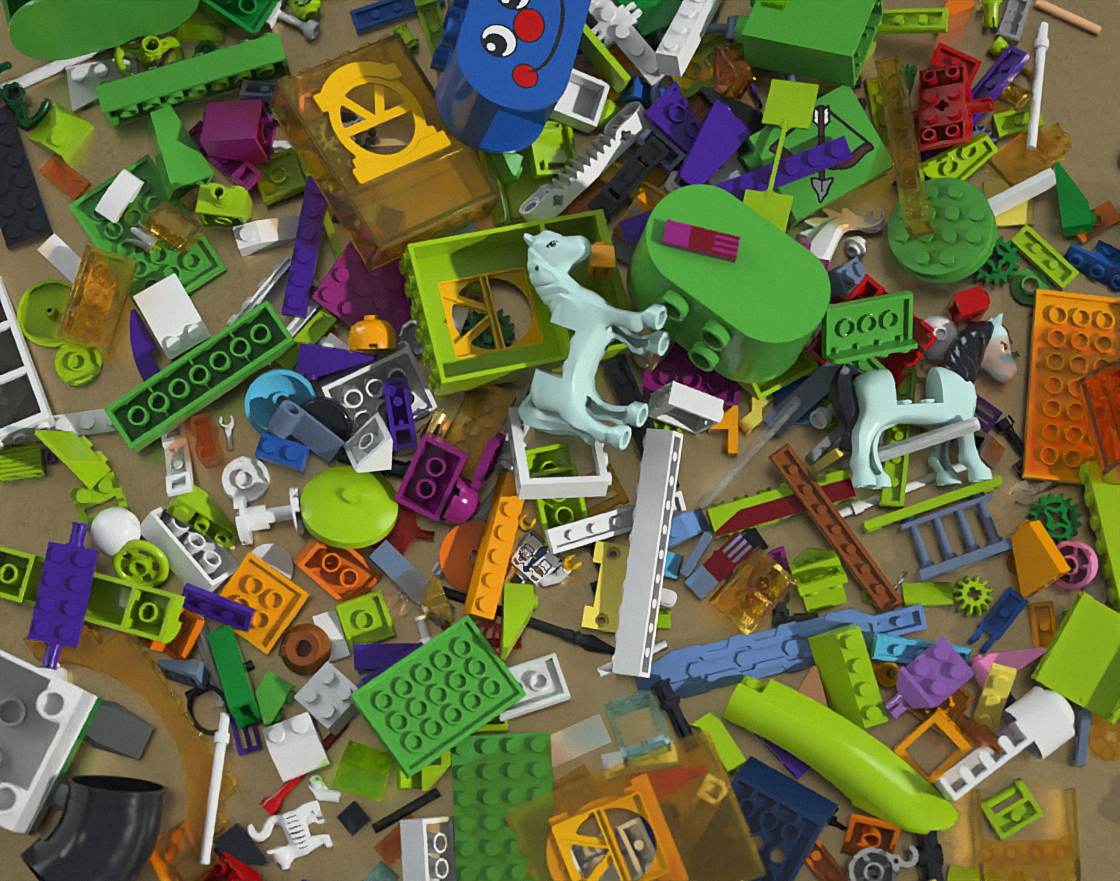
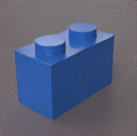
[254,432,311,475]

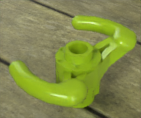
[114,36,185,76]

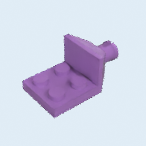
[884,636,976,719]

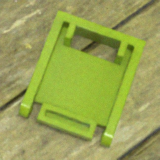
[527,121,578,179]

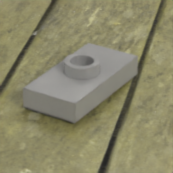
[995,0,1032,44]

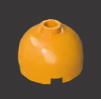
[348,315,397,350]

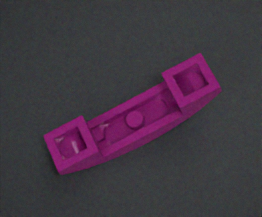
[188,120,264,191]

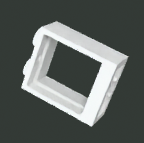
[647,381,724,435]

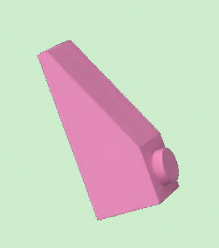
[969,647,1046,689]

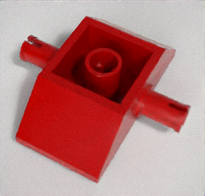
[897,62,994,151]

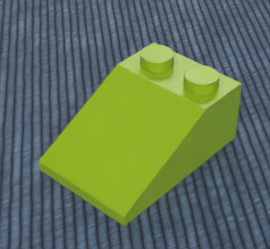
[34,430,111,490]

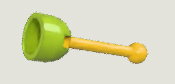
[988,36,1034,81]

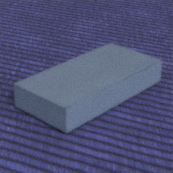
[679,531,712,580]

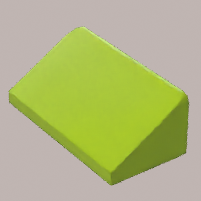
[901,582,954,607]

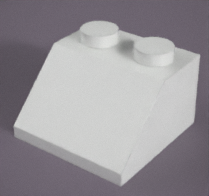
[262,711,330,782]

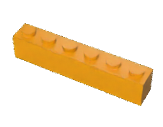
[462,471,525,621]

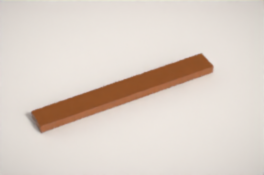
[768,443,904,613]

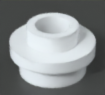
[844,235,868,258]

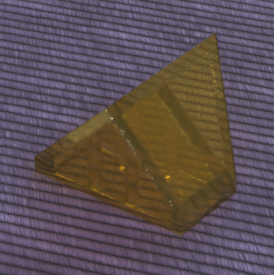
[416,574,455,625]

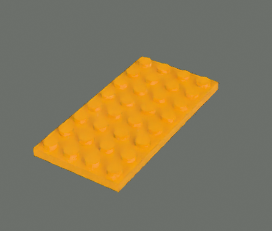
[1022,289,1120,485]

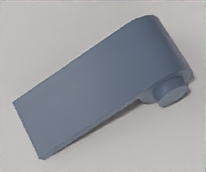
[267,400,345,464]

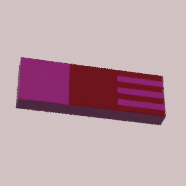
[662,219,740,263]

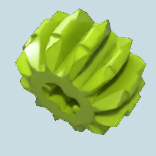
[952,575,994,616]

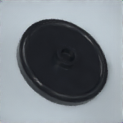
[297,396,353,452]

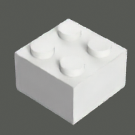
[549,68,611,134]
[294,661,358,736]

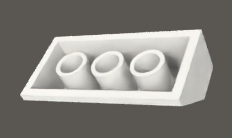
[140,502,240,593]
[400,816,456,881]

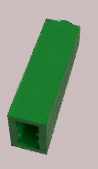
[207,625,263,729]

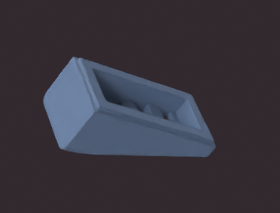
[157,660,211,689]

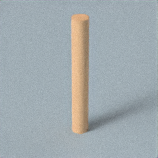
[1034,0,1102,35]

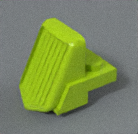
[788,548,848,613]

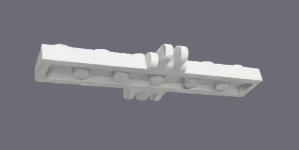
[588,0,665,86]

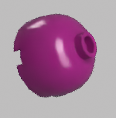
[439,475,481,524]

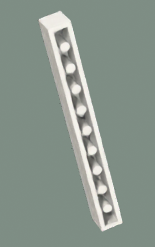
[611,428,683,678]

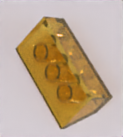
[444,385,517,482]

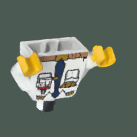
[508,513,581,587]

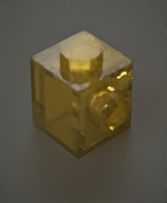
[1036,122,1072,164]

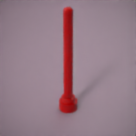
[259,723,349,816]

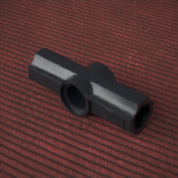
[914,830,944,881]

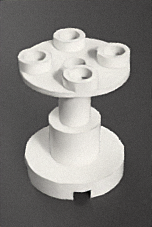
[233,487,305,545]

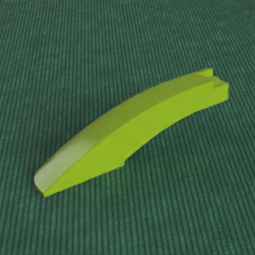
[0,546,185,643]
[723,675,960,834]

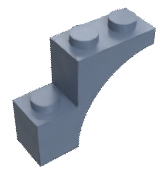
[828,256,866,299]

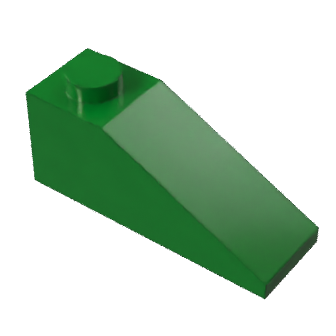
[1054,162,1096,237]

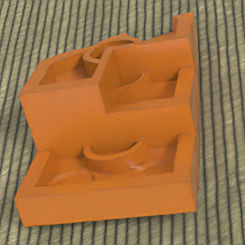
[138,608,205,660]

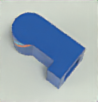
[620,76,666,110]

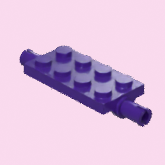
[28,522,99,670]

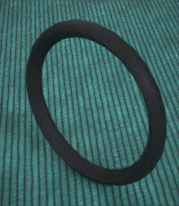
[187,684,231,735]

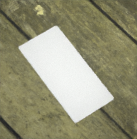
[551,714,611,768]

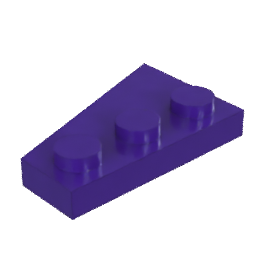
[643,80,701,155]

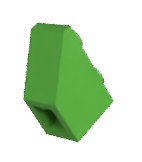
[255,670,296,727]

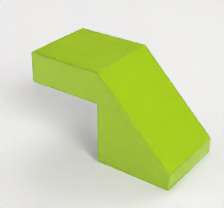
[421,749,452,793]

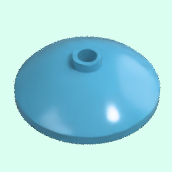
[245,369,317,439]

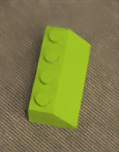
[808,623,888,729]

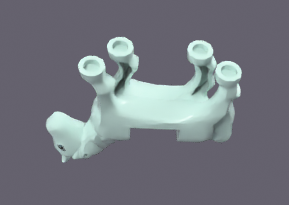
[518,230,670,450]

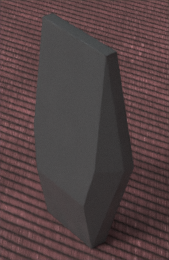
[83,700,154,760]

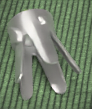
[125,221,162,254]

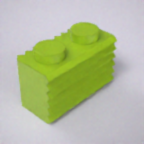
[0,440,47,482]

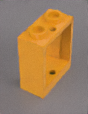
[894,706,973,785]

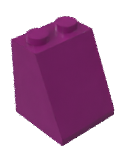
[199,99,276,166]

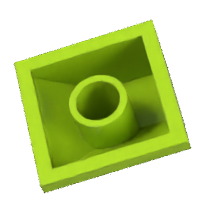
[28,101,94,164]

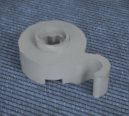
[845,845,919,881]

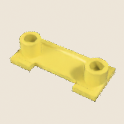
[581,541,630,633]

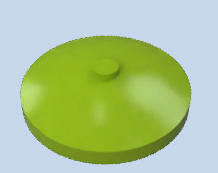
[300,465,398,549]

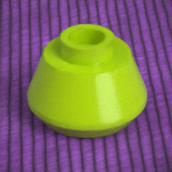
[596,98,620,129]

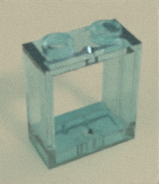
[605,689,672,766]

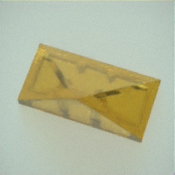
[995,82,1034,112]

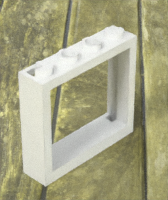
[506,407,612,500]

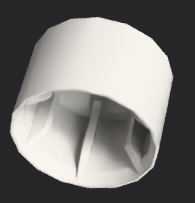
[1003,686,1075,760]

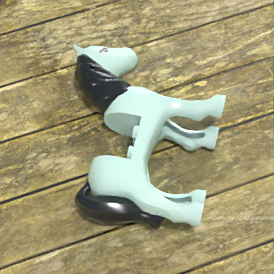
[829,313,1017,489]

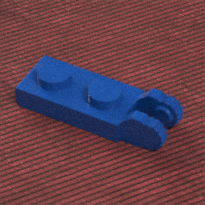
[968,586,1029,654]

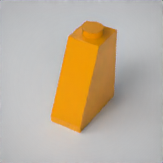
[1011,520,1071,598]

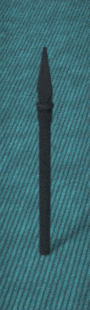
[441,586,616,655]

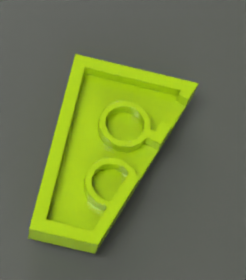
[918,132,998,180]

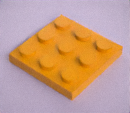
[220,552,310,654]

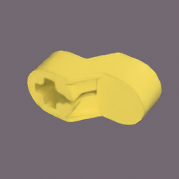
[738,394,775,435]

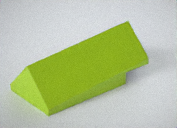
[525,442,588,545]

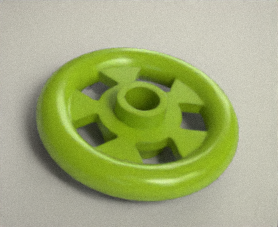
[112,540,169,588]

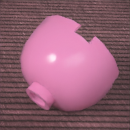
[1054,540,1098,589]

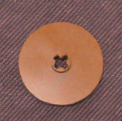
[439,520,511,593]

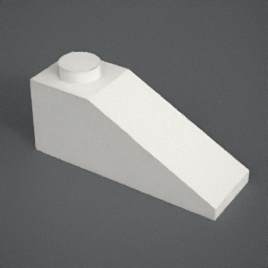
[233,215,300,257]

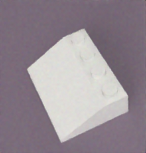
[318,340,439,436]

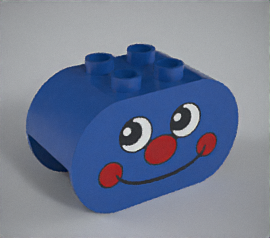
[430,0,591,153]

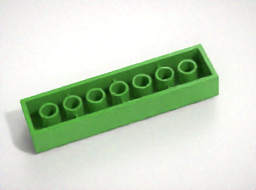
[95,32,291,128]
[104,300,298,453]

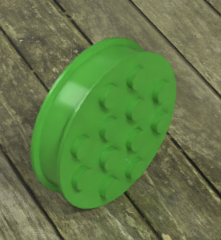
[887,177,997,284]

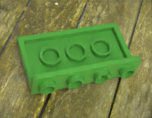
[822,290,918,366]

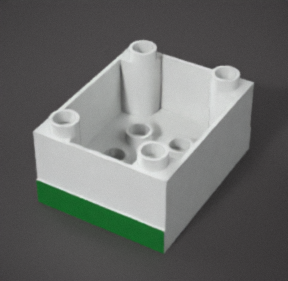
[0,650,103,836]

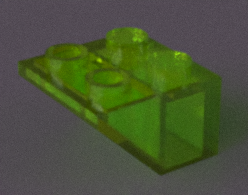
[332,740,395,803]

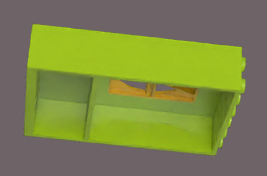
[399,209,632,396]

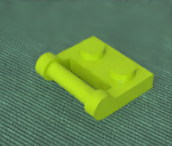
[68,471,130,529]
[977,778,1044,841]

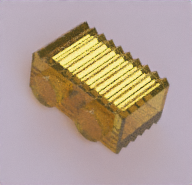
[145,201,204,254]

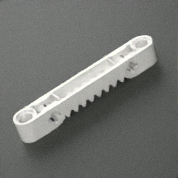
[519,101,652,222]

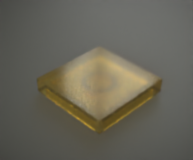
[986,133,1054,187]

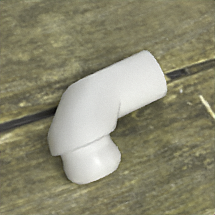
[308,775,341,803]

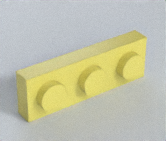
[970,663,1016,734]

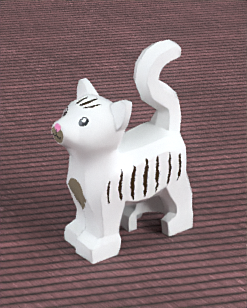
[246,800,333,871]

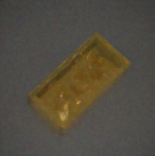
[56,245,138,354]

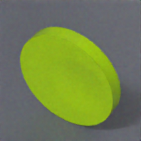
[17,279,88,349]

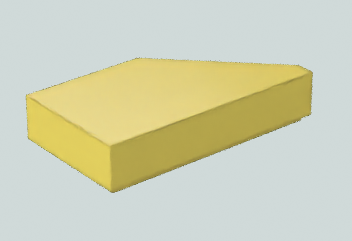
[807,447,850,474]

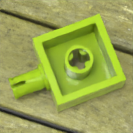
[195,183,254,229]

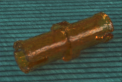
[956,713,1002,754]

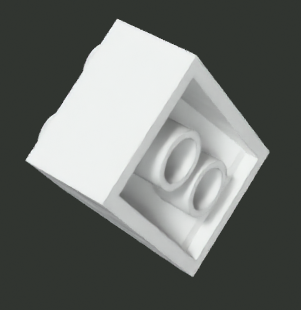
[133,273,211,360]

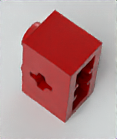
[946,285,990,327]

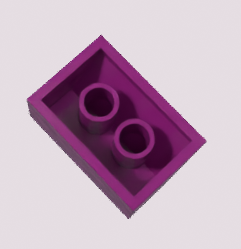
[394,432,468,521]

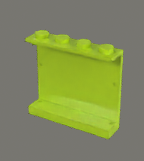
[1031,591,1120,724]

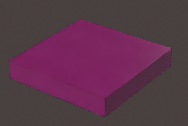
[470,432,507,490]

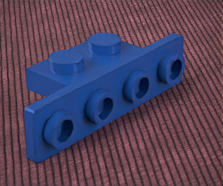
[1063,240,1120,291]

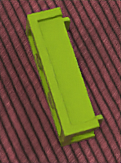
[274,307,339,372]

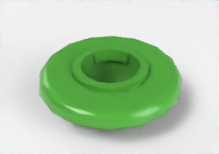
[1011,268,1049,305]

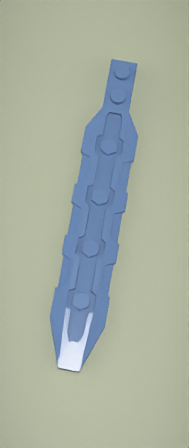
[635,603,927,698]

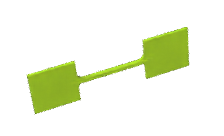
[743,79,819,233]

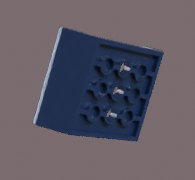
[685,756,838,881]

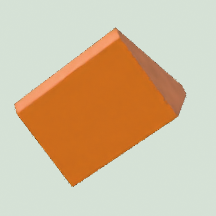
[934,0,975,36]
[841,813,901,856]

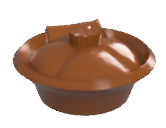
[278,623,331,675]

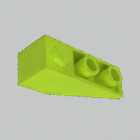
[166,484,239,549]

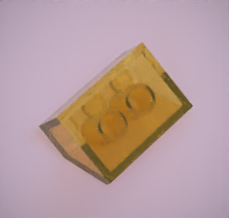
[709,545,798,636]

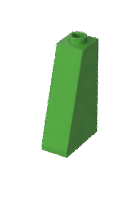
[146,105,214,202]

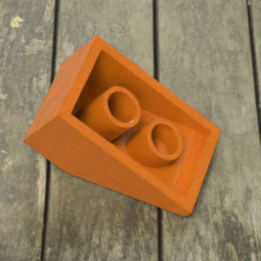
[292,536,382,603]

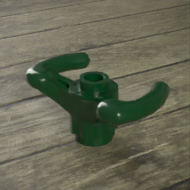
[0,61,51,129]

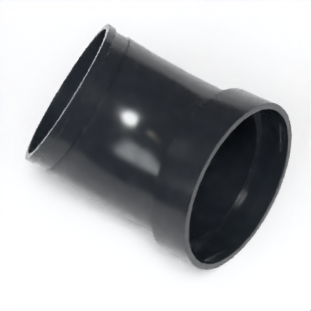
[20,775,167,881]

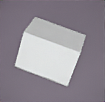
[343,412,393,473]

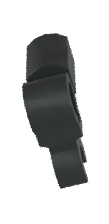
[771,592,819,628]

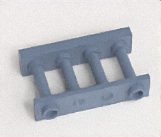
[898,491,1013,583]

